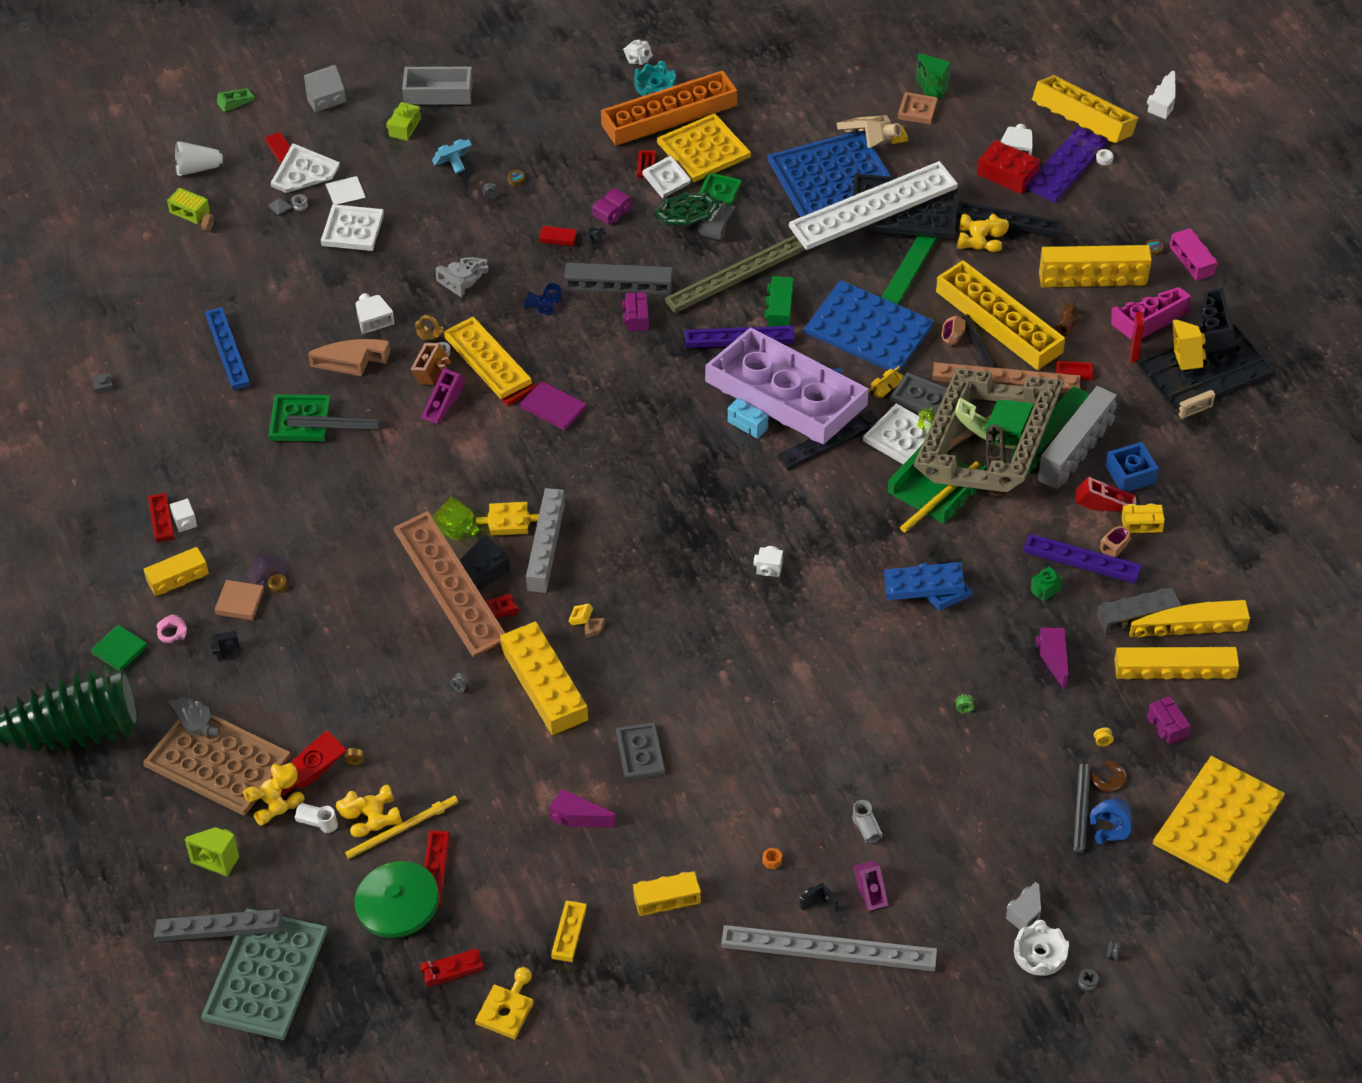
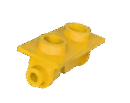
[868,366,904,399]

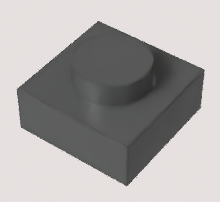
[91,372,113,394]

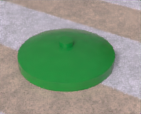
[355,861,439,938]

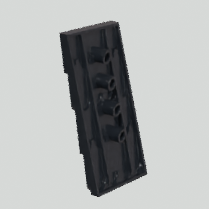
[1135,323,1276,413]

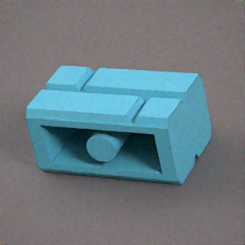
[728,398,768,438]

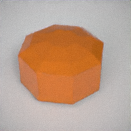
[762,848,783,869]

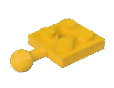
[475,967,534,1040]

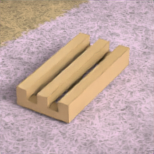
[1178,390,1215,419]

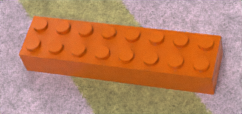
[601,70,737,146]

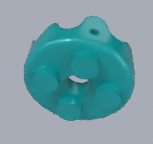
[634,61,676,96]

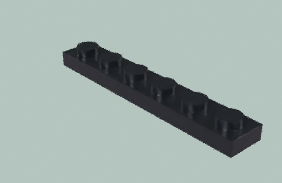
[956,201,1062,238]
[777,410,879,470]

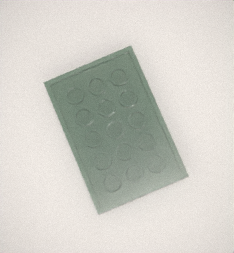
[201,908,327,1040]

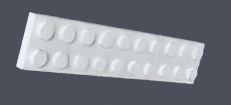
[789,161,958,250]

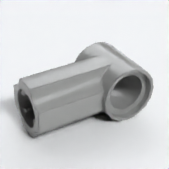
[852,800,883,844]

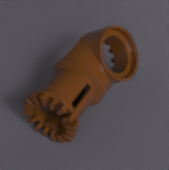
[1055,303,1077,337]

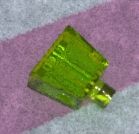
[432,496,478,541]

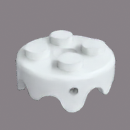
[1013,920,1069,976]

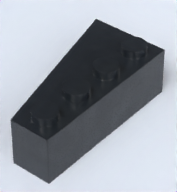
[1198,288,1236,353]
[459,534,510,591]

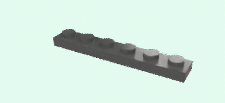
[154,909,282,942]

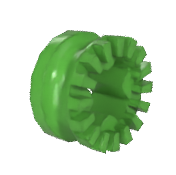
[956,694,974,713]

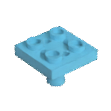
[432,139,471,174]

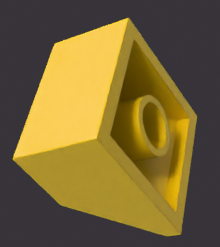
[1173,320,1206,370]

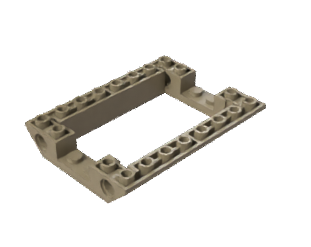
[914,368,1064,492]

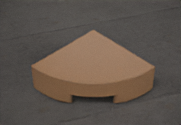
[585,618,605,638]

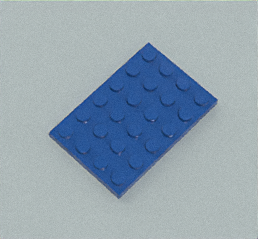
[804,280,934,373]

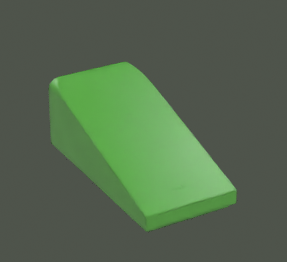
[217,88,255,112]

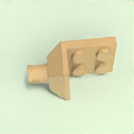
[837,115,902,148]

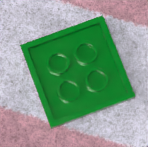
[268,394,331,441]

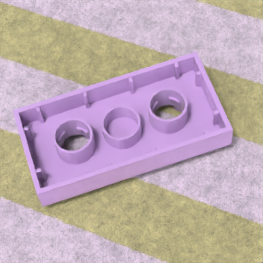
[705,327,869,445]

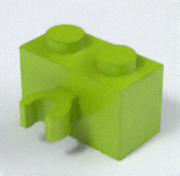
[386,102,421,141]

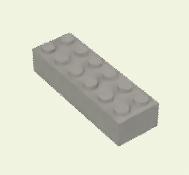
[1038,386,1117,490]

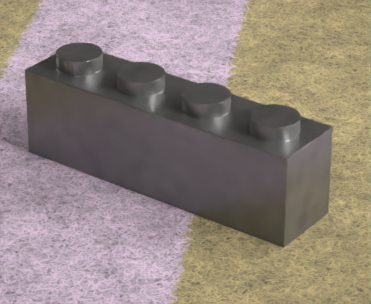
[1097,588,1181,635]

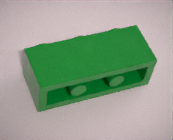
[765,276,793,327]

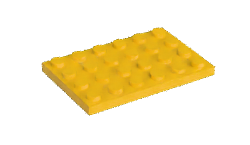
[1153,756,1285,883]

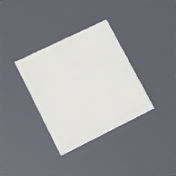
[326,176,365,205]

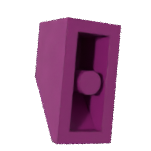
[853,861,889,911]

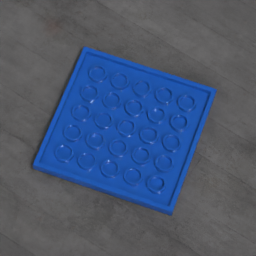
[768,131,891,217]

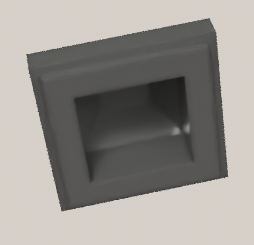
[268,197,292,216]

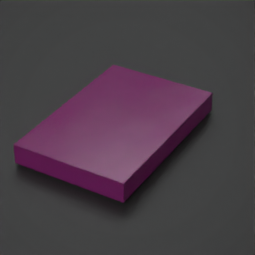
[520,381,586,431]

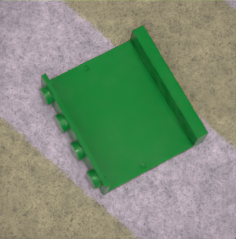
[888,445,987,524]

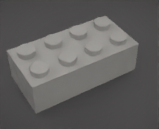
[402,67,473,105]

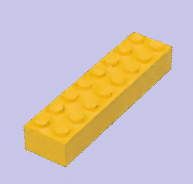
[936,260,1065,370]

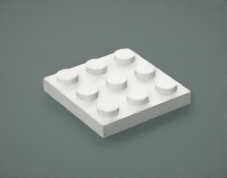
[321,204,384,251]
[863,404,932,464]

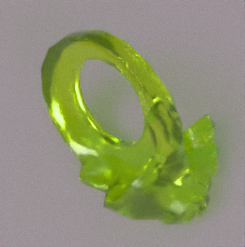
[917,407,934,429]

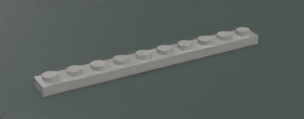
[721,925,937,971]

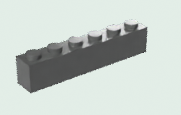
[564,263,672,295]

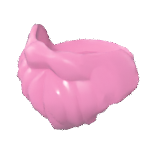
[157,615,187,643]

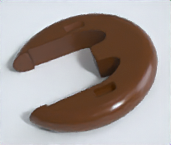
[1090,761,1127,792]

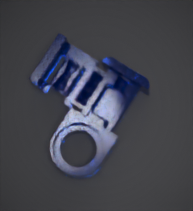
[524,283,561,316]

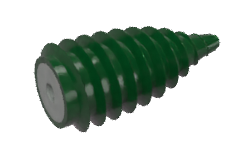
[0,665,138,752]

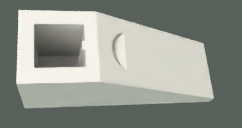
[1147,71,1175,119]

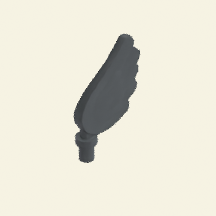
[169,697,220,736]

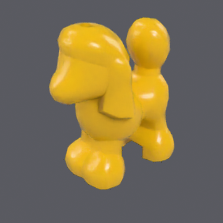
[957,214,1009,253]
[243,763,304,825]
[336,785,402,837]

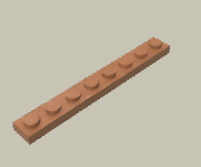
[932,362,1080,393]

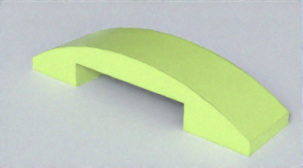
[955,398,1017,449]

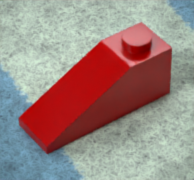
[1076,477,1136,512]

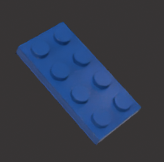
[884,562,965,600]

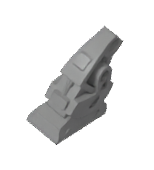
[436,258,488,297]

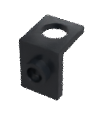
[799,882,838,912]

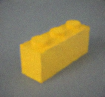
[144,547,209,597]
[633,871,701,917]

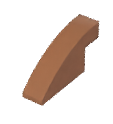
[308,339,390,376]

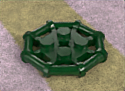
[655,192,719,227]

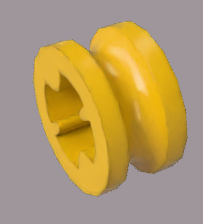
[1093,728,1114,747]

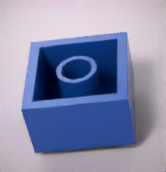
[1106,442,1159,492]

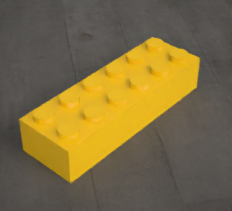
[1032,75,1139,143]
[1039,245,1151,287]
[500,621,588,735]

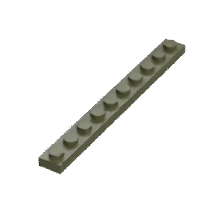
[665,235,806,313]

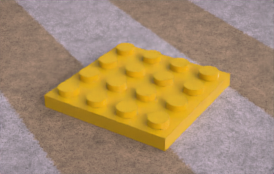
[657,113,751,182]

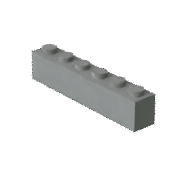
[526,488,565,593]

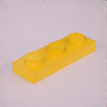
[551,900,587,962]

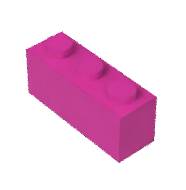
[1170,228,1217,281]

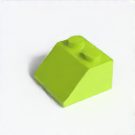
[185,827,239,876]

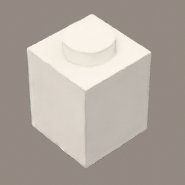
[170,499,197,532]

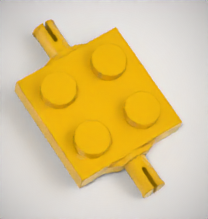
[476,502,539,536]

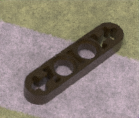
[986,424,1006,498]

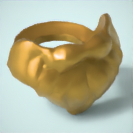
[415,315,444,342]

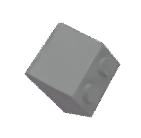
[304,65,346,113]

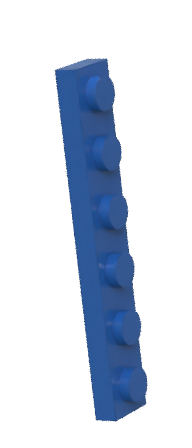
[205,307,250,391]

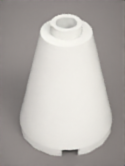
[175,141,223,176]

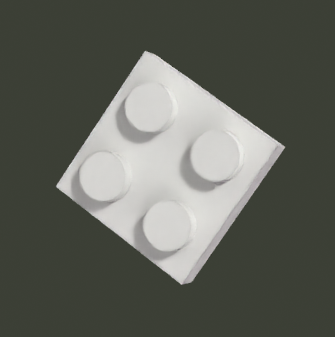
[643,156,691,198]

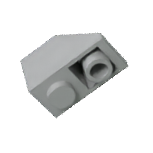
[1006,882,1041,930]

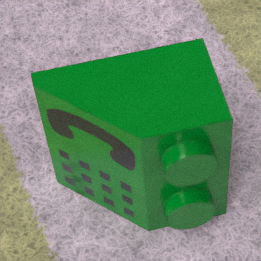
[916,53,950,100]

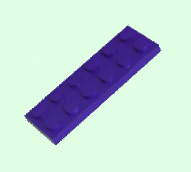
[1026,126,1108,203]

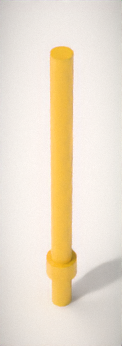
[900,461,981,533]
[345,795,458,859]

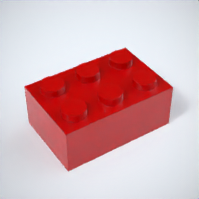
[977,140,1040,194]

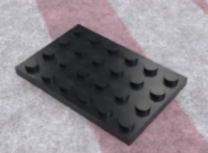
[853,173,958,239]

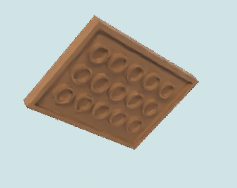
[143,714,291,816]

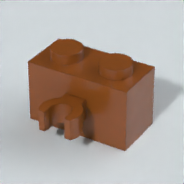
[410,343,451,385]

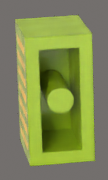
[167,188,210,224]

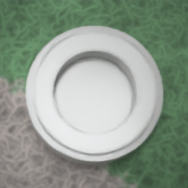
[1096,149,1113,165]

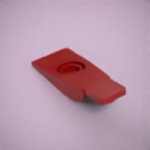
[280,731,346,797]

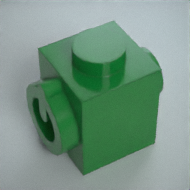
[1031,567,1063,601]

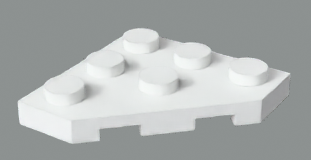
[271,143,340,193]

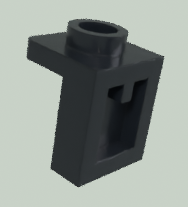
[210,630,240,661]

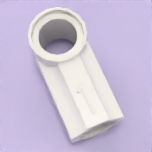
[295,803,338,833]

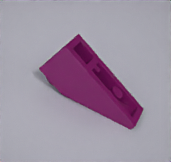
[421,368,466,425]
[1036,628,1068,688]
[549,789,616,828]

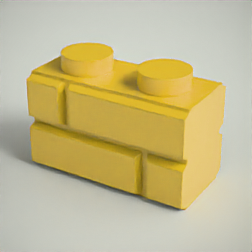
[1122,503,1164,533]

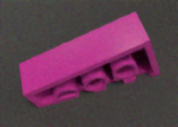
[1111,287,1191,339]

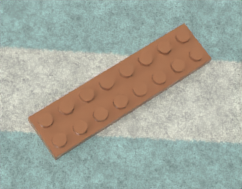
[394,511,505,657]

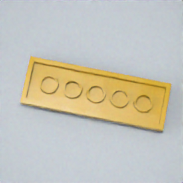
[443,317,532,399]

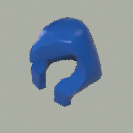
[1089,798,1132,844]

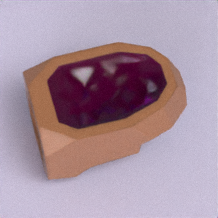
[942,316,965,346]
[1100,526,1131,558]

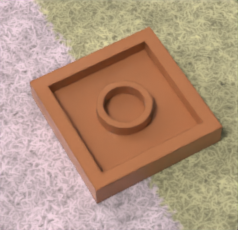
[898,92,938,125]
[215,580,264,620]

